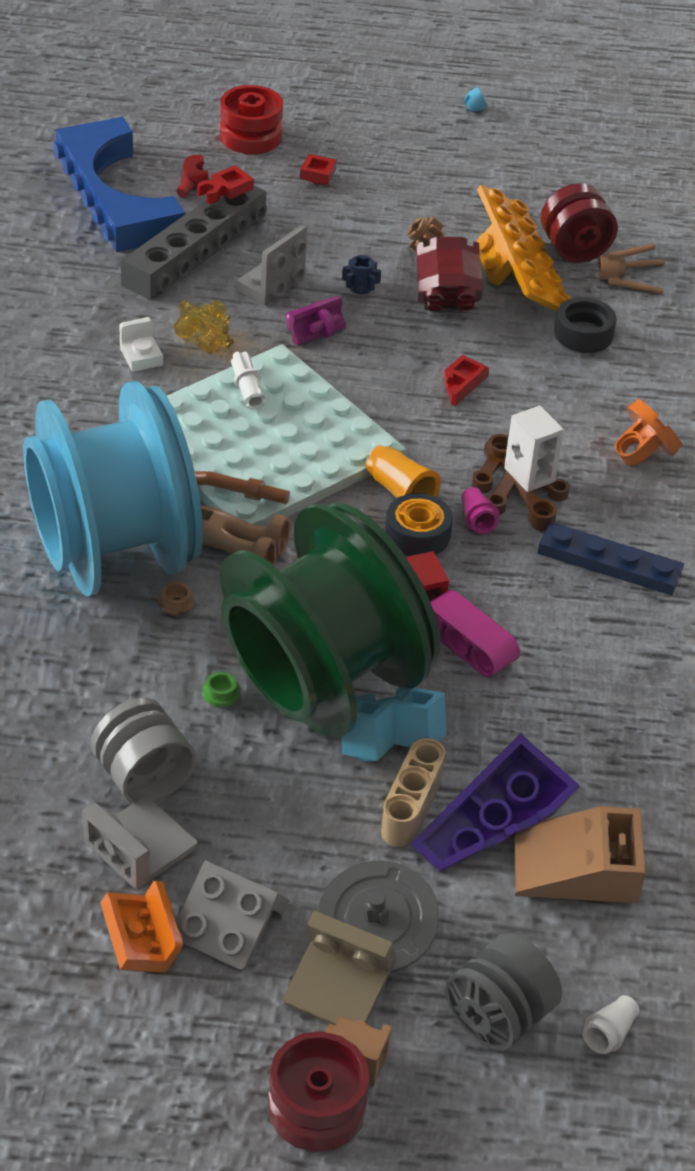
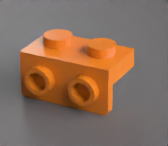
[101,881,183,973]

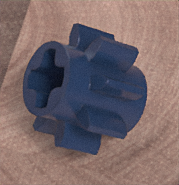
[342,255,381,294]

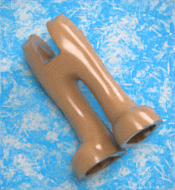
[201,506,292,566]

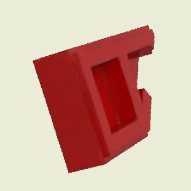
[444,355,489,406]

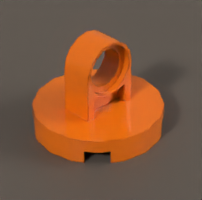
[615,399,683,465]

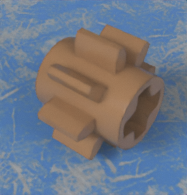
[407,217,445,251]

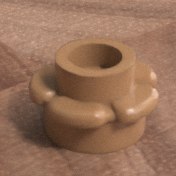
[158,582,194,616]

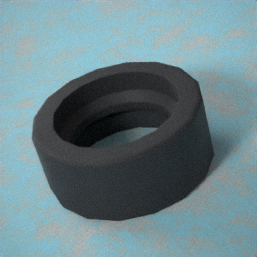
[554,297,617,353]

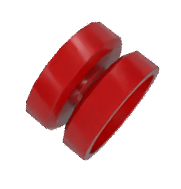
[220,85,283,154]

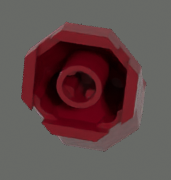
[416,237,483,311]

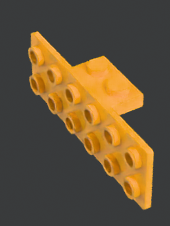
[477,185,571,312]

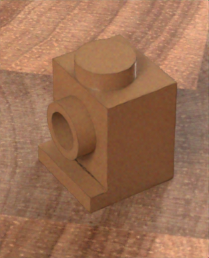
[325,1016,392,1086]

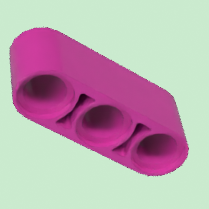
[431,590,520,677]

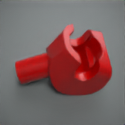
[176,155,208,198]

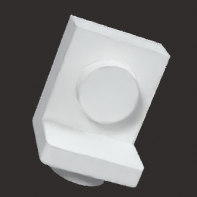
[119,317,163,372]

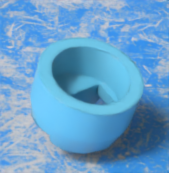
[464,87,488,112]

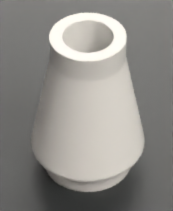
[582,995,640,1054]

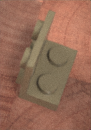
[283,910,396,1025]

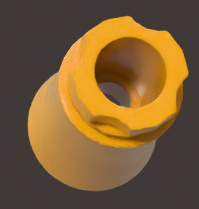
[366,445,441,498]

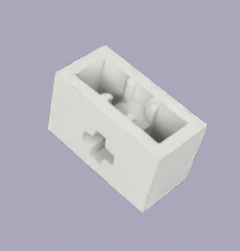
[504,406,564,492]

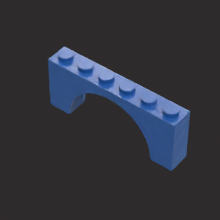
[53,116,185,252]

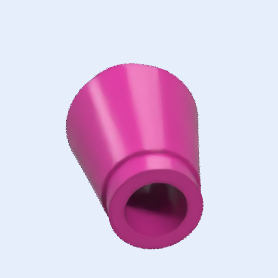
[461,487,499,534]

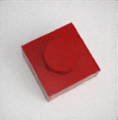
[300,154,337,185]

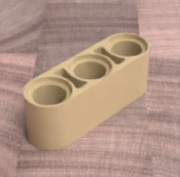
[381,738,445,847]

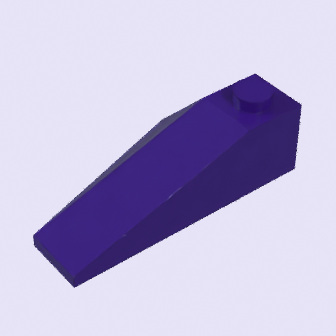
[411,733,580,872]

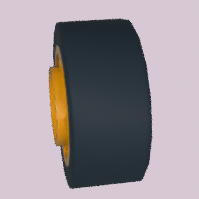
[385,493,453,556]

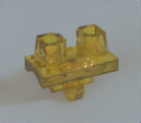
[173,300,234,355]

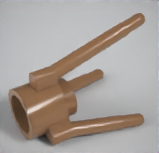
[598,243,665,294]

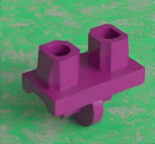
[285,295,346,345]

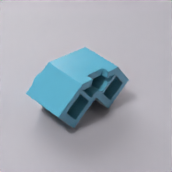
[341,687,446,762]

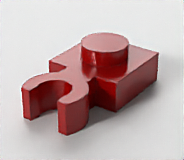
[197,165,254,204]

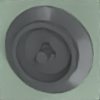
[318,861,439,973]

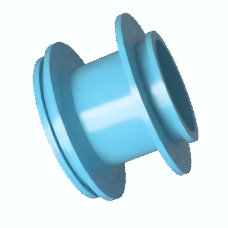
[23,381,203,596]

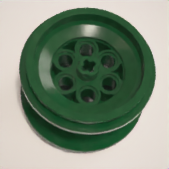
[220,503,440,738]

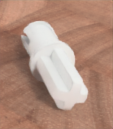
[231,351,266,409]

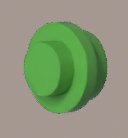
[202,672,240,707]

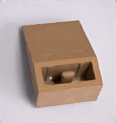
[514,806,645,904]

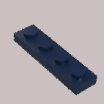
[538,522,685,596]

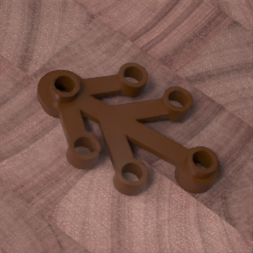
[472,434,570,531]

